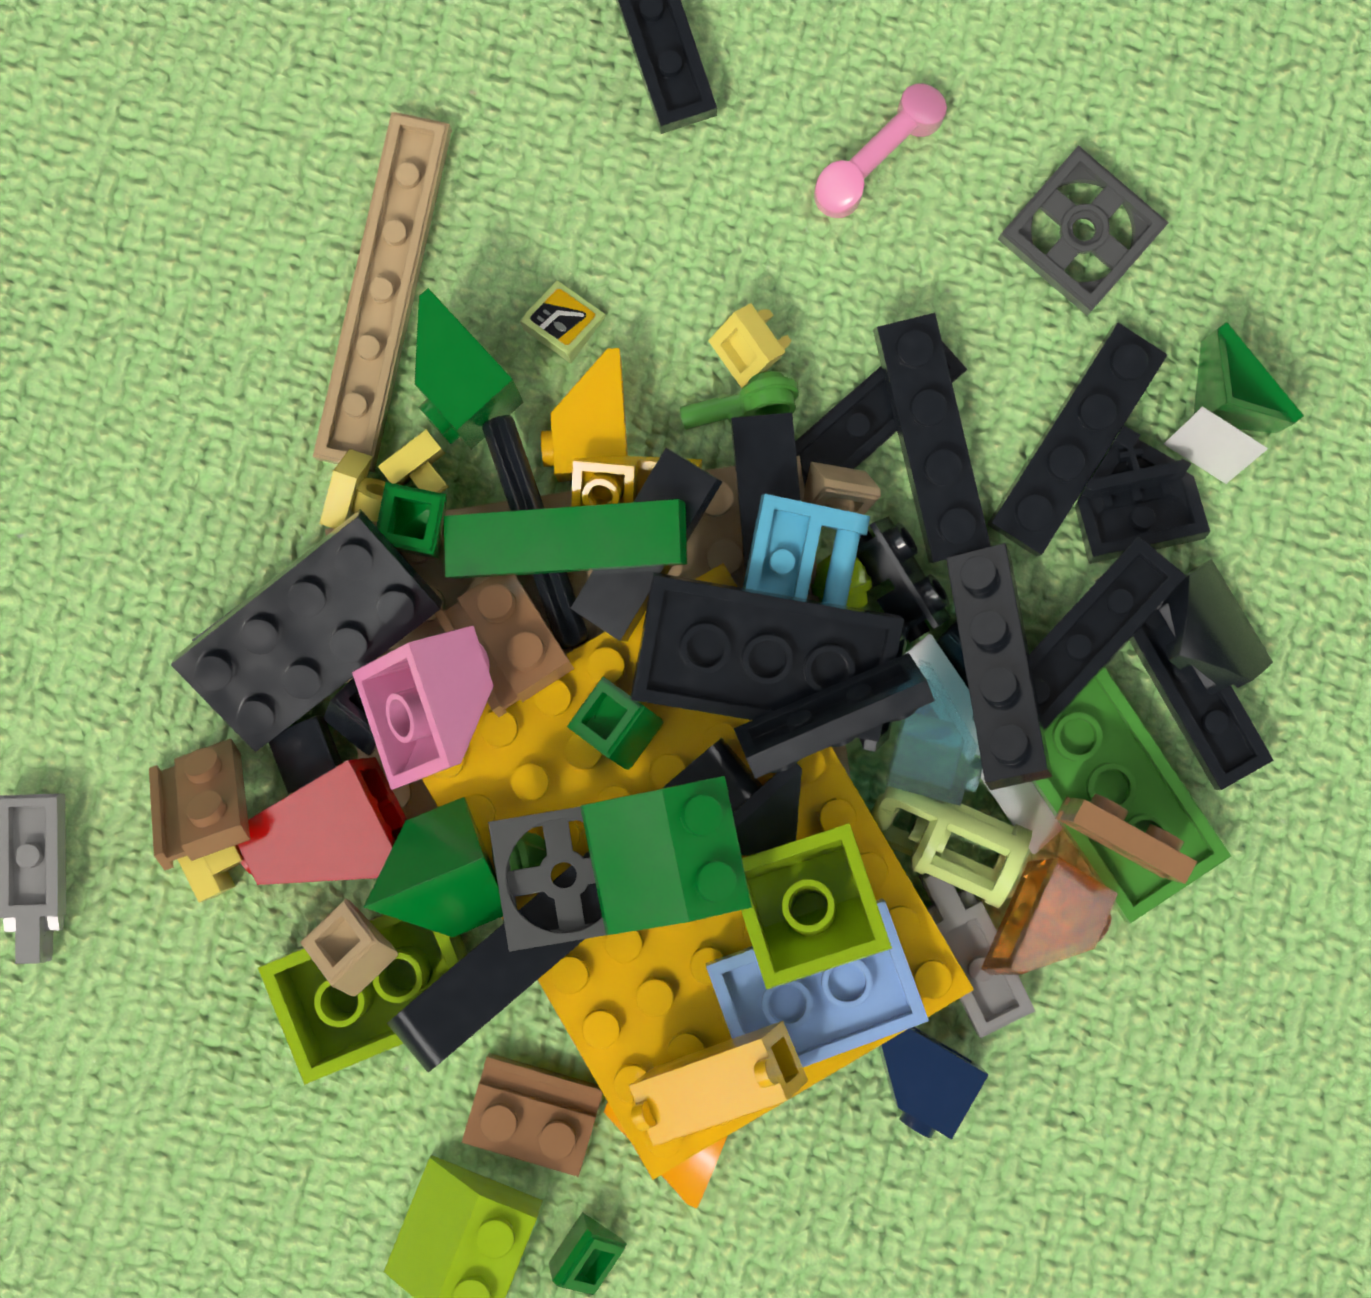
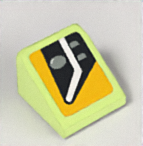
[520,280,606,363]

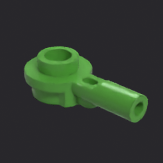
[680,371,799,430]

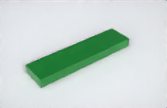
[444,499,687,579]

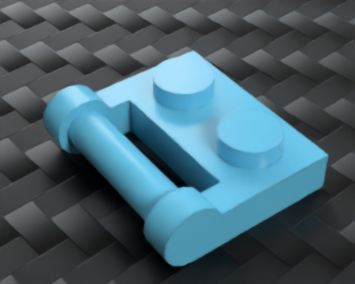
[743,494,870,606]

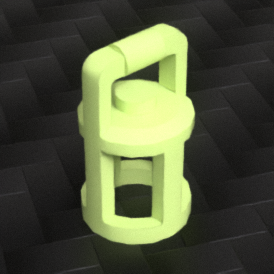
[870,784,1032,908]

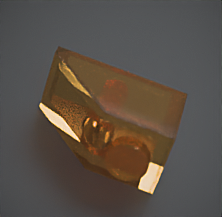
[981,857,1118,975]

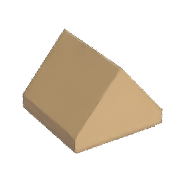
[803,462,881,515]

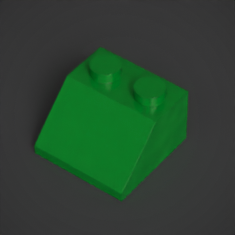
[414,288,524,450]
[580,776,752,935]

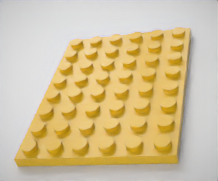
[422,563,974,1180]

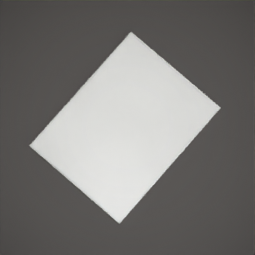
[1164,406,1268,484]

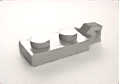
[0,794,66,964]
[919,873,1035,1038]

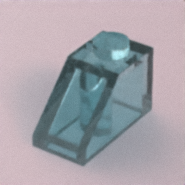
[886,659,983,806]

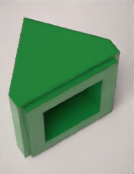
[549,1212,627,1295]

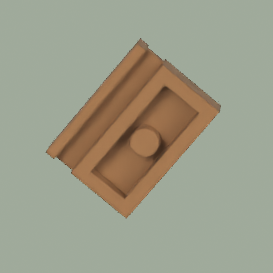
[434,575,575,717]
[149,738,250,870]
[1055,794,1197,884]
[461,1053,603,1177]

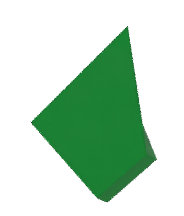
[1194,322,1304,433]
[363,797,503,937]

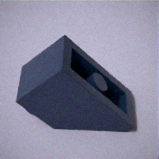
[879,1027,989,1140]

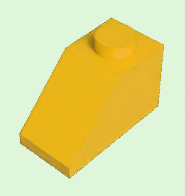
[541,348,628,482]

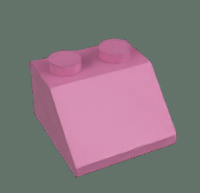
[352,626,494,790]

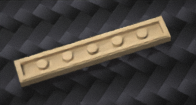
[313,112,452,472]

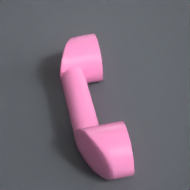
[814,83,947,218]

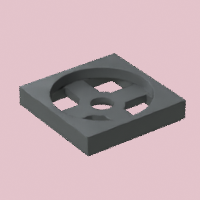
[998,145,1169,316]
[488,807,606,952]

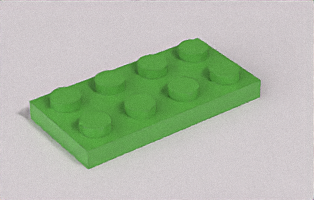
[1032,667,1231,924]

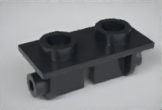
[856,516,951,643]

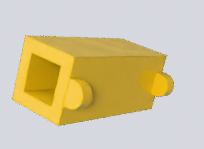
[629,1021,808,1146]

